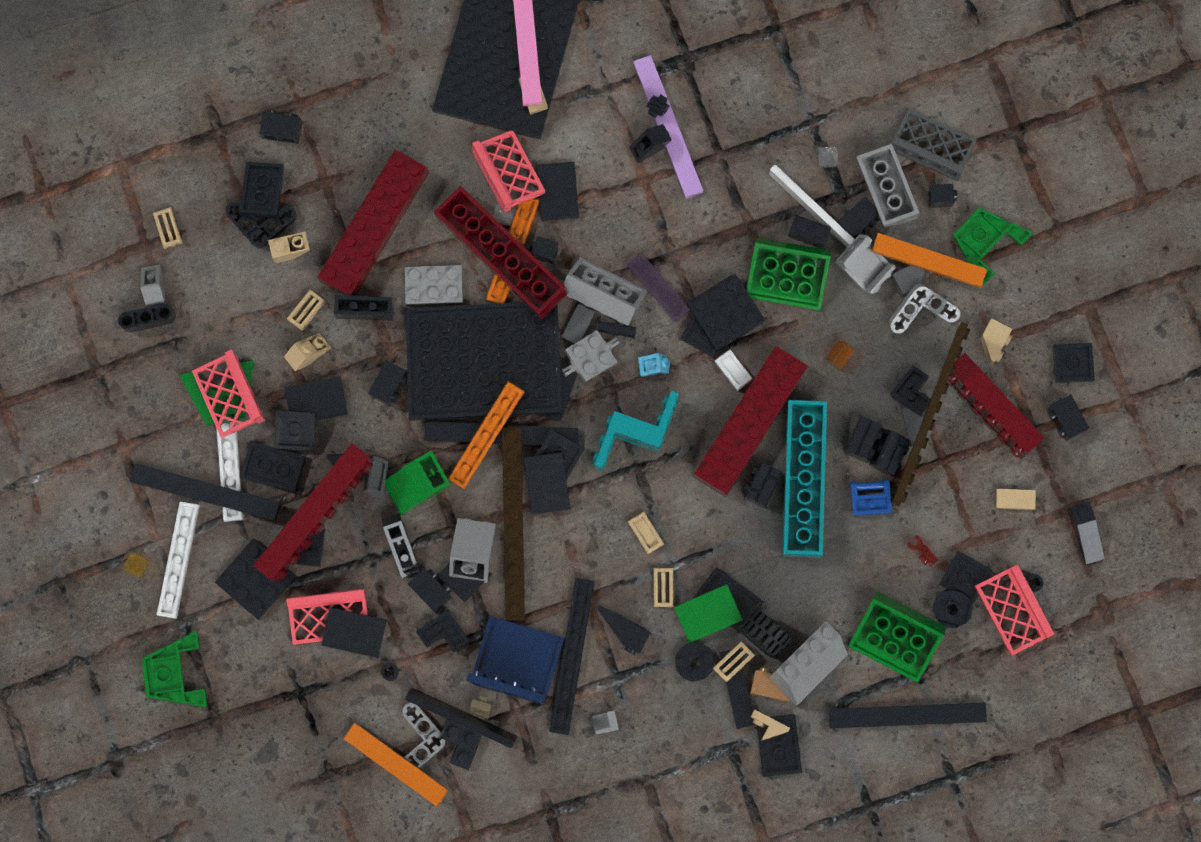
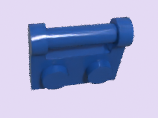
[850,479,892,516]

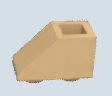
[268,232,310,263]
[980,318,1012,365]
[284,333,331,371]

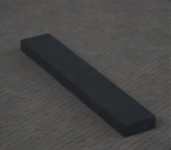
[405,688,518,748]

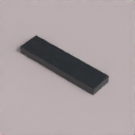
[719,649,756,729]

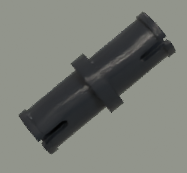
[597,320,637,339]

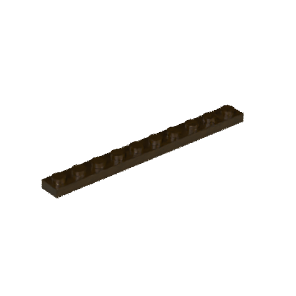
[892,321,970,506]
[502,427,525,621]

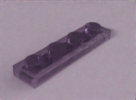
[627,253,690,323]

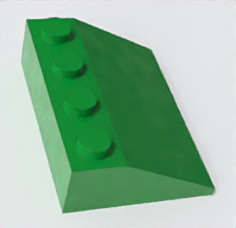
[747,237,831,311]
[848,591,946,683]

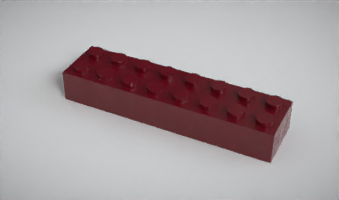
[317,149,429,296]
[434,186,568,320]
[693,346,808,497]
[253,443,374,582]

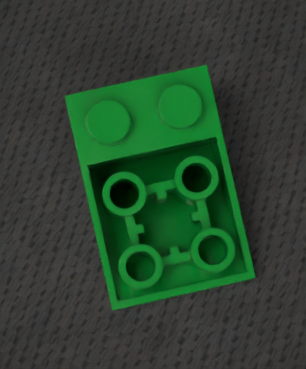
[385,450,452,515]

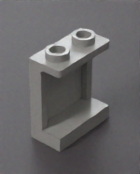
[835,234,896,295]

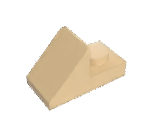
[750,710,790,741]

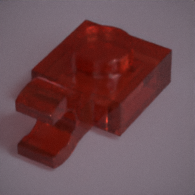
[906,535,938,567]

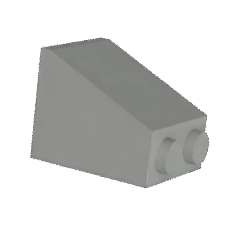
[449,518,496,583]

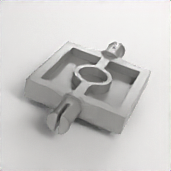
[562,331,620,383]

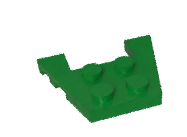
[953,208,1033,287]
[180,360,255,427]
[141,631,208,707]

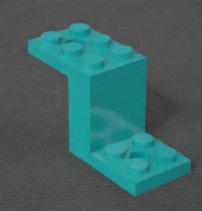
[593,391,679,474]

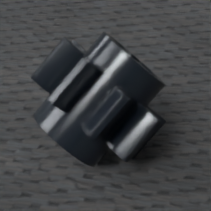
[646,94,670,118]

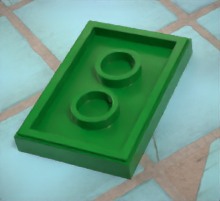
[674,584,743,643]

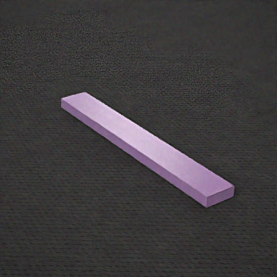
[633,55,703,199]

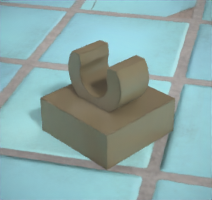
[470,694,491,719]

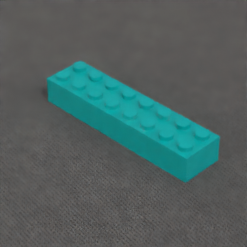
[782,400,827,558]

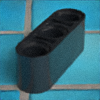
[118,304,176,332]

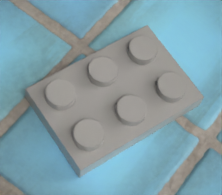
[405,265,463,306]

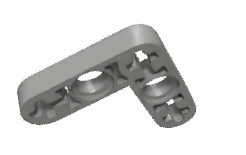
[889,284,960,333]
[402,703,446,769]

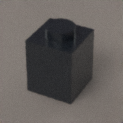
[928,184,957,208]
[529,236,559,264]

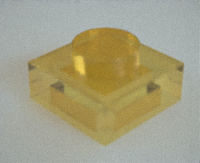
[122,552,150,579]

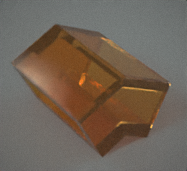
[826,340,855,371]

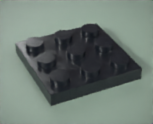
[686,273,765,352]
[215,539,297,620]

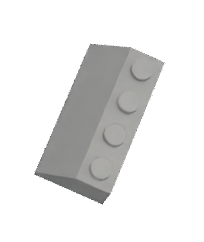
[856,144,919,227]
[563,257,647,326]
[769,621,848,706]

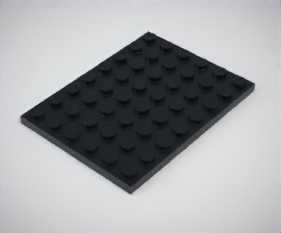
[432,0,580,140]
[405,302,563,421]

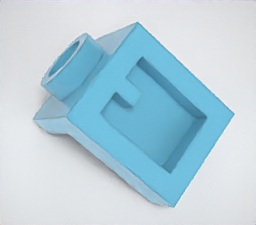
[638,353,670,377]

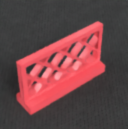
[472,131,545,213]
[192,349,265,438]
[974,564,1054,656]
[286,588,368,645]

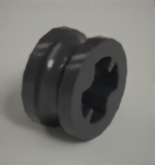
[1026,574,1044,592]
[381,663,399,681]

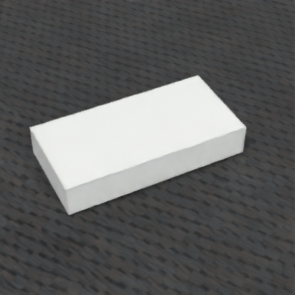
[715,350,753,391]

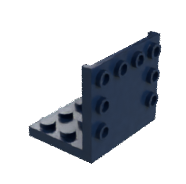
[466,616,564,705]

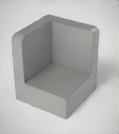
[592,710,619,735]

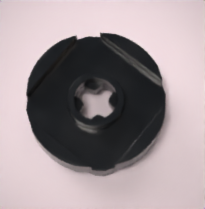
[933,589,973,628]
[675,642,714,682]

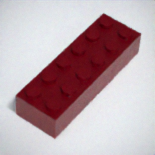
[946,353,1045,459]

